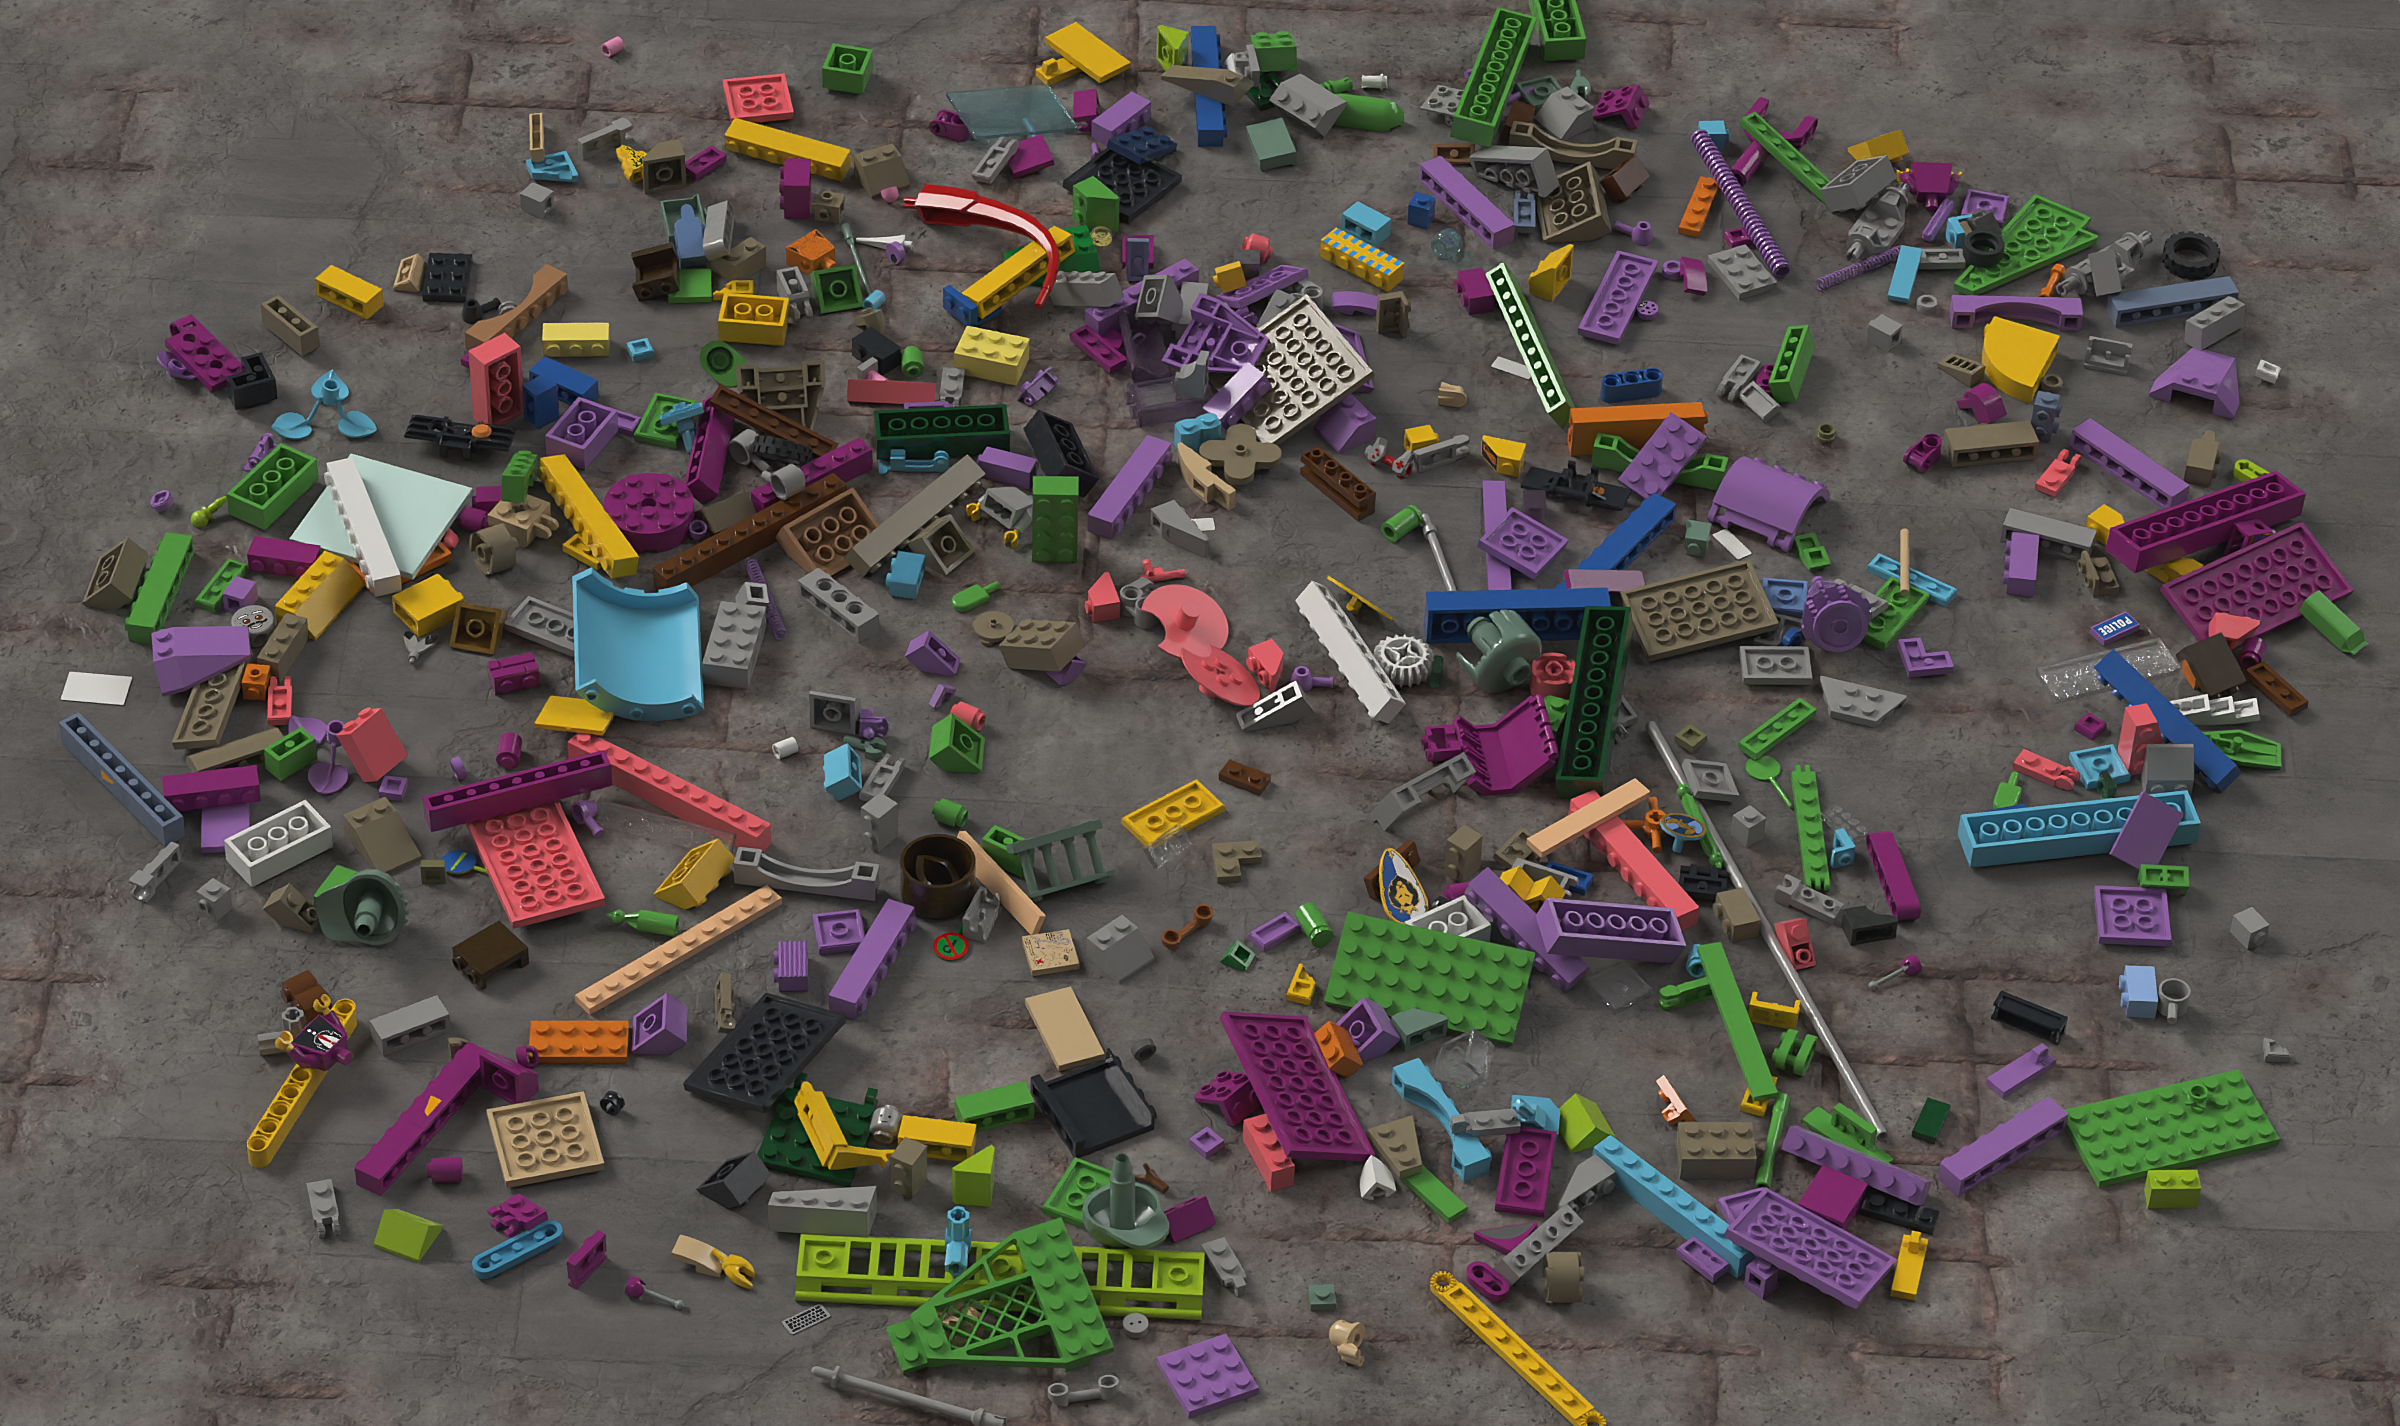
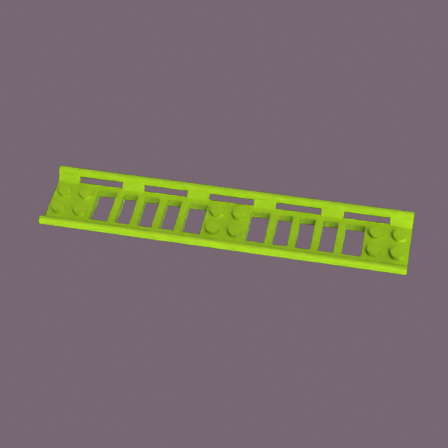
[795,1233,1205,1320]

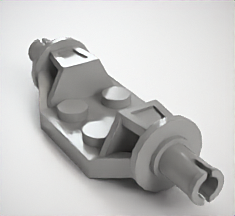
[1844,182,1910,264]
[2056,231,2153,296]

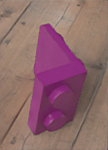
[1593,84,1650,130]
[1193,1070,1261,1126]

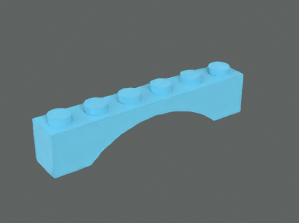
[1392,1058,1492,1183]

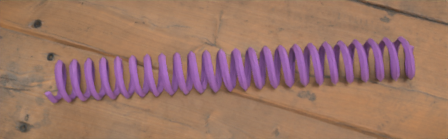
[1816,245,1901,291]
[744,557,786,640]

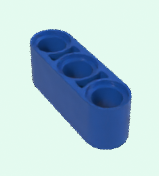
[1600,368,1663,403]

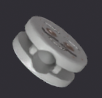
[231,605,275,647]

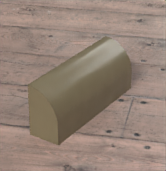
[1944,420,2039,468]
[186,727,283,773]

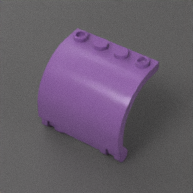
[1707,456,1831,553]

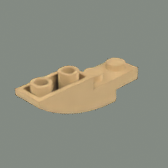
[1177,442,1236,510]

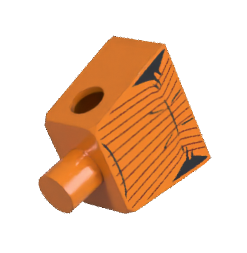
[786,229,838,275]

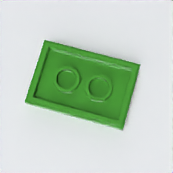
[634,393,697,449]
[1042,1157,1112,1230]

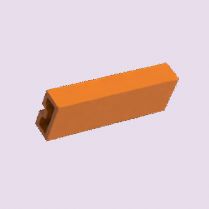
[1567,402,1708,456]

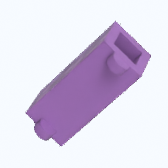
[977,447,1039,489]

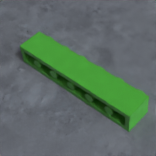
[125,532,194,644]

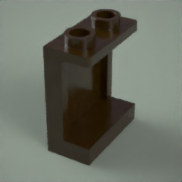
[631,242,680,301]
[2175,632,2246,700]
[452,921,529,990]

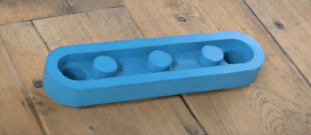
[472,1220,563,1279]

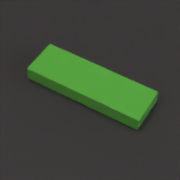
[195,558,249,613]
[1400,1165,1468,1224]

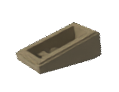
[1937,353,1986,387]

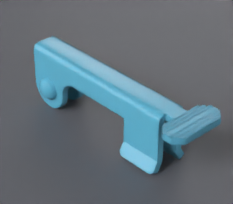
[878,449,949,476]

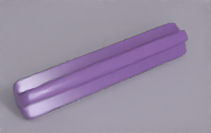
[1922,199,1954,242]

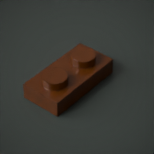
[1219,759,1271,796]

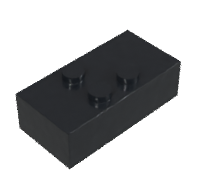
[1023,410,1099,498]

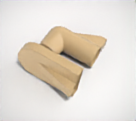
[1438,382,1467,407]

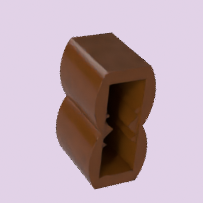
[280,970,332,1023]

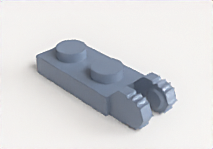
[1514,191,1535,233]

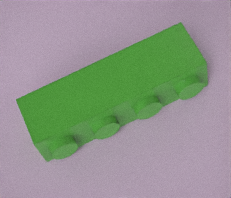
[1769,325,1815,403]

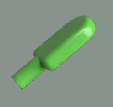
[952,581,1001,612]
[1993,772,2022,809]

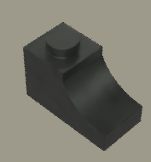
[1841,905,1898,946]

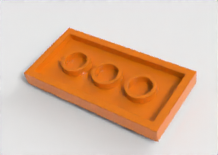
[528,1021,629,1063]

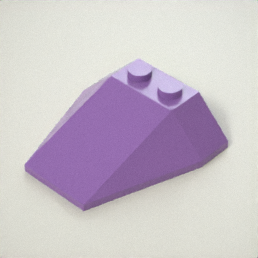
[1161,293,1269,374]
[2149,347,2240,419]
[151,626,251,697]

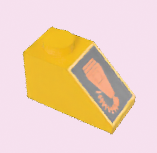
[1481,435,1526,477]

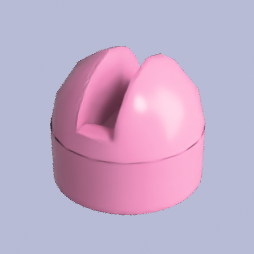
[880,186,899,203]

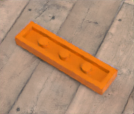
[1678,176,1720,238]

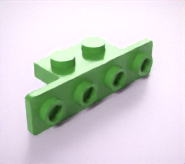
[1803,1103,1893,1164]

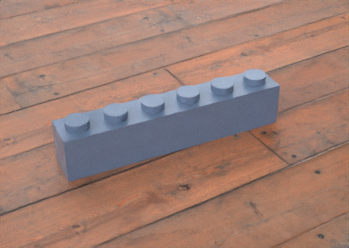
[2106,276,2239,327]

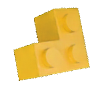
[1500,866,1566,914]

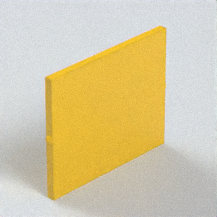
[534,695,614,735]

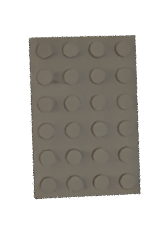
[1620,559,1779,662]

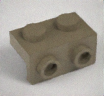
[1375,291,1411,337]

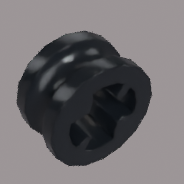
[600,1091,625,1116]

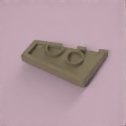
[1368,1115,1422,1179]

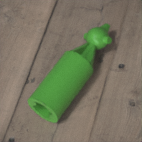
[606,910,680,937]

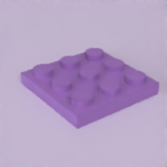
[1477,507,1569,579]
[2094,885,2171,946]
[1156,1334,1259,1418]

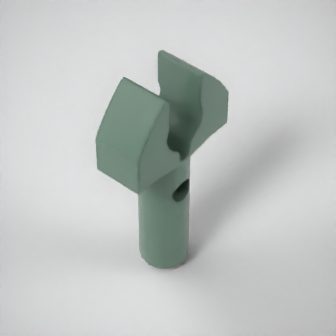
[843,735,886,760]

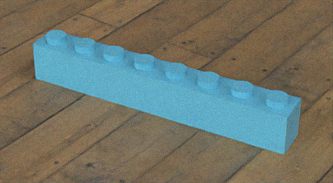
[1593,1135,1755,1278]

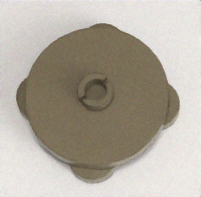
[972,611,1014,646]

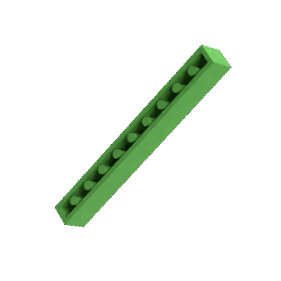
[1486,263,1575,428]

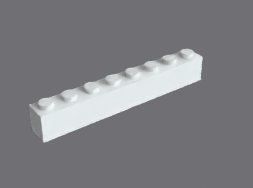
[324,457,402,597]
[1295,581,1406,724]

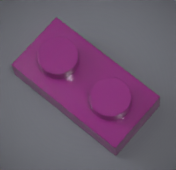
[685,146,727,180]

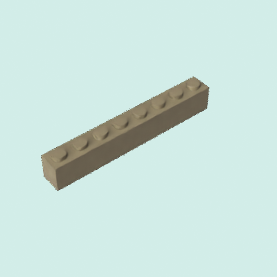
[845,454,986,577]

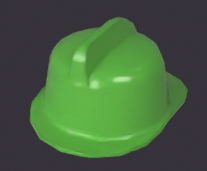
[699,340,747,387]

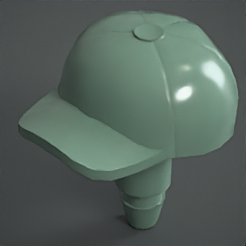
[315,869,409,945]
[1082,1153,1169,1249]

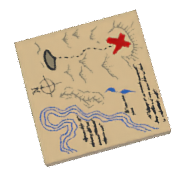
[1022,929,1079,976]

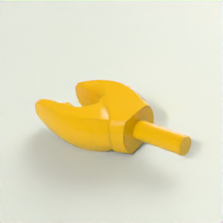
[711,1248,755,1290]

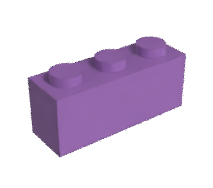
[1092,92,1152,146]
[1203,362,1272,432]
[2003,532,2039,597]

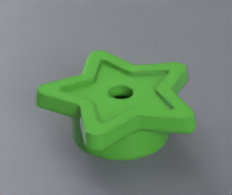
[2182,1084,2214,1109]

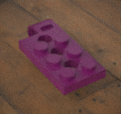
[165,314,242,392]

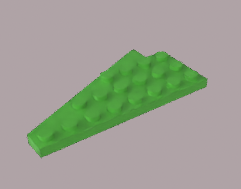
[1953,194,2099,296]

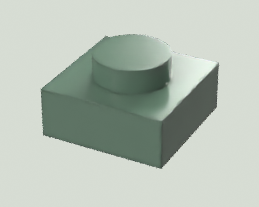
[1308,1284,1336,1311]

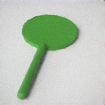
[1745,755,1793,808]

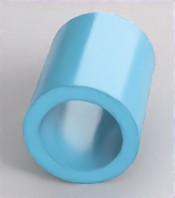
[862,290,886,310]

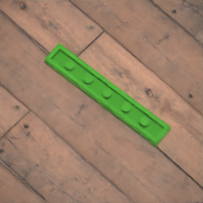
[1739,111,1830,204]

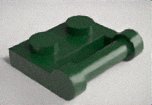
[1246,71,1280,111]

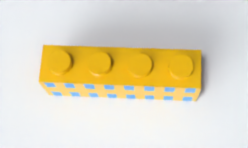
[1320,228,1404,292]

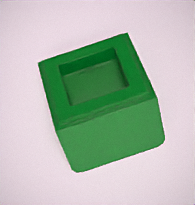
[1220,939,1256,971]

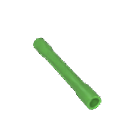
[1755,1093,1790,1189]

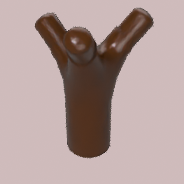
[1135,1163,1169,1194]

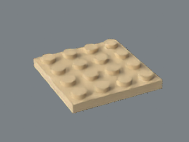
[486,1091,605,1188]

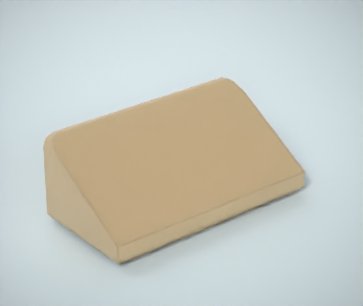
[393,254,427,292]

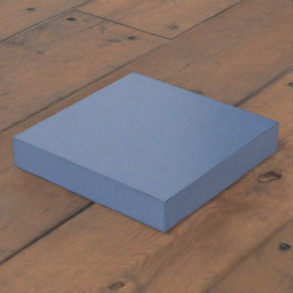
[1762,578,1808,617]

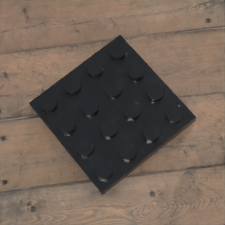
[1063,148,1182,223]

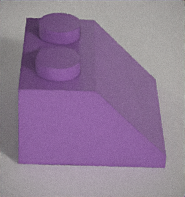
[1314,394,1376,454]
[631,993,688,1054]
[1336,997,1401,1061]

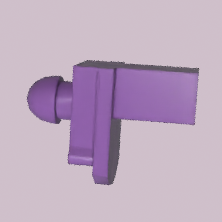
[860,709,889,739]

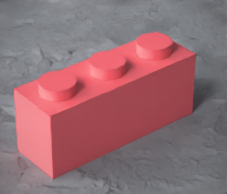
[1243,1114,1295,1192]

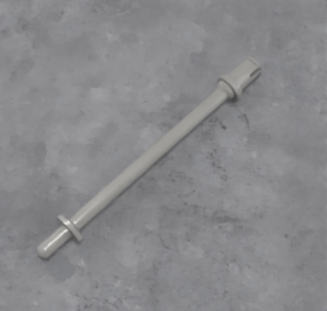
[811,1366,1007,1426]

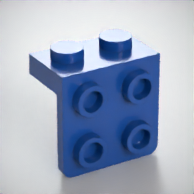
[943,285,1002,327]

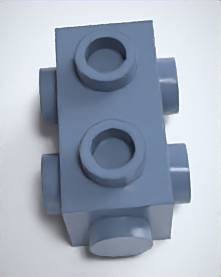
[2031,391,2062,442]

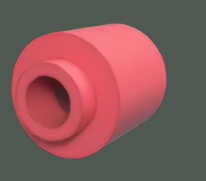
[950,701,986,731]

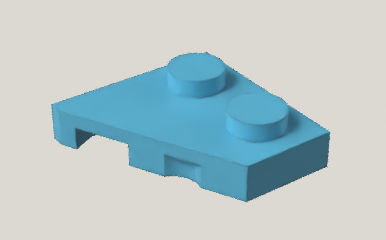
[526,151,579,182]

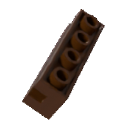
[1300,446,1376,521]

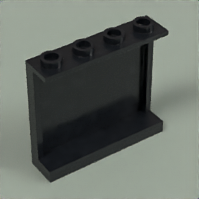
[1030,1048,1157,1158]

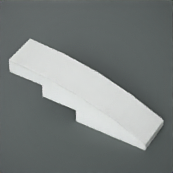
[2170,694,2260,725]

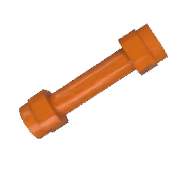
[2039,264,2066,297]

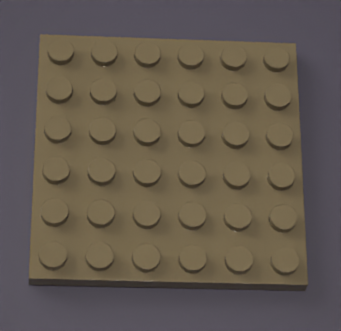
[1208,294,1375,446]

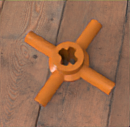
[1622,797,1666,853]

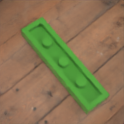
[1738,698,1817,760]

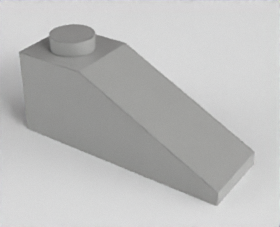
[1236,681,1314,732]

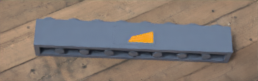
[59,712,185,847]

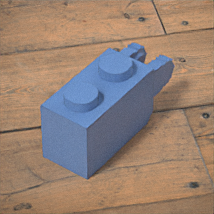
[674,204,706,268]

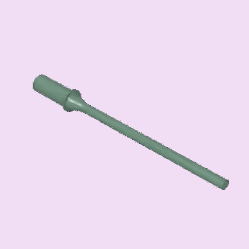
[841,223,871,296]

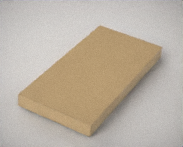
[1025,986,1105,1071]

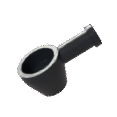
[461,298,501,324]

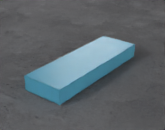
[1887,245,1922,303]

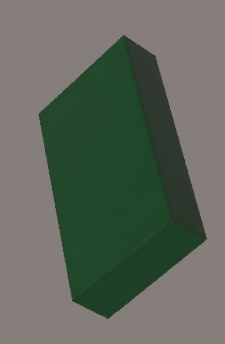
[1912,1098,1951,1144]

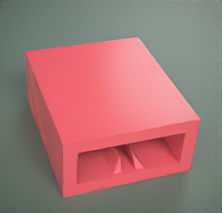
[336,707,408,782]

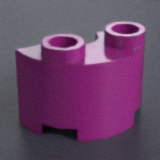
[1421,724,1461,762]

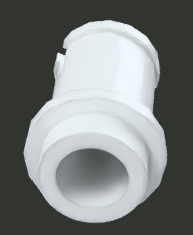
[1362,74,1387,90]

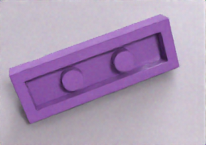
[1986,1043,2056,1099]

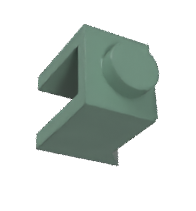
[1684,519,1711,558]

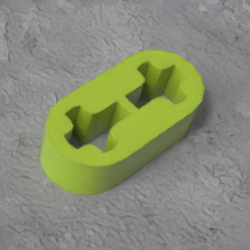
[2233,459,2269,482]

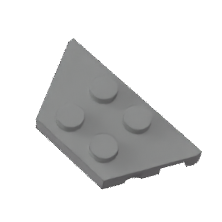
[1819,676,1907,728]

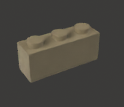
[261,295,320,356]
[257,613,309,683]

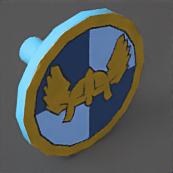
[1660,813,1706,853]

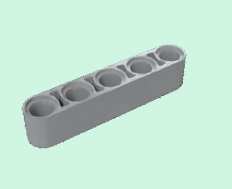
[703,200,735,261]

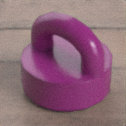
[516,1046,539,1069]

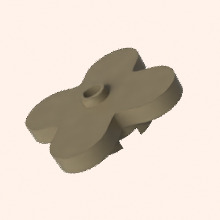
[1199,424,1281,485]

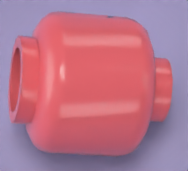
[1241,233,1273,264]

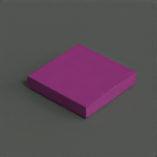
[1008,134,1055,179]

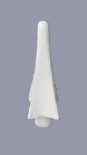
[856,235,913,250]

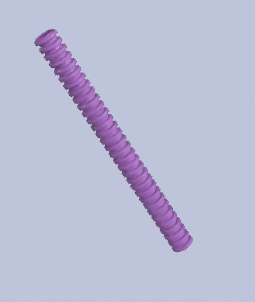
[1691,129,1791,278]

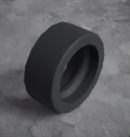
[1962,229,2004,268]

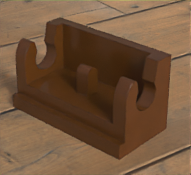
[1499,99,1536,141]

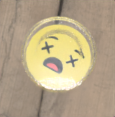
[1091,227,1112,246]

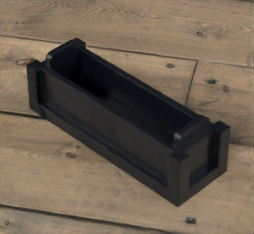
[1991,990,2068,1046]

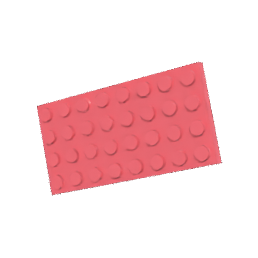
[465,800,605,929]

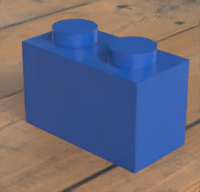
[522,374,559,429]

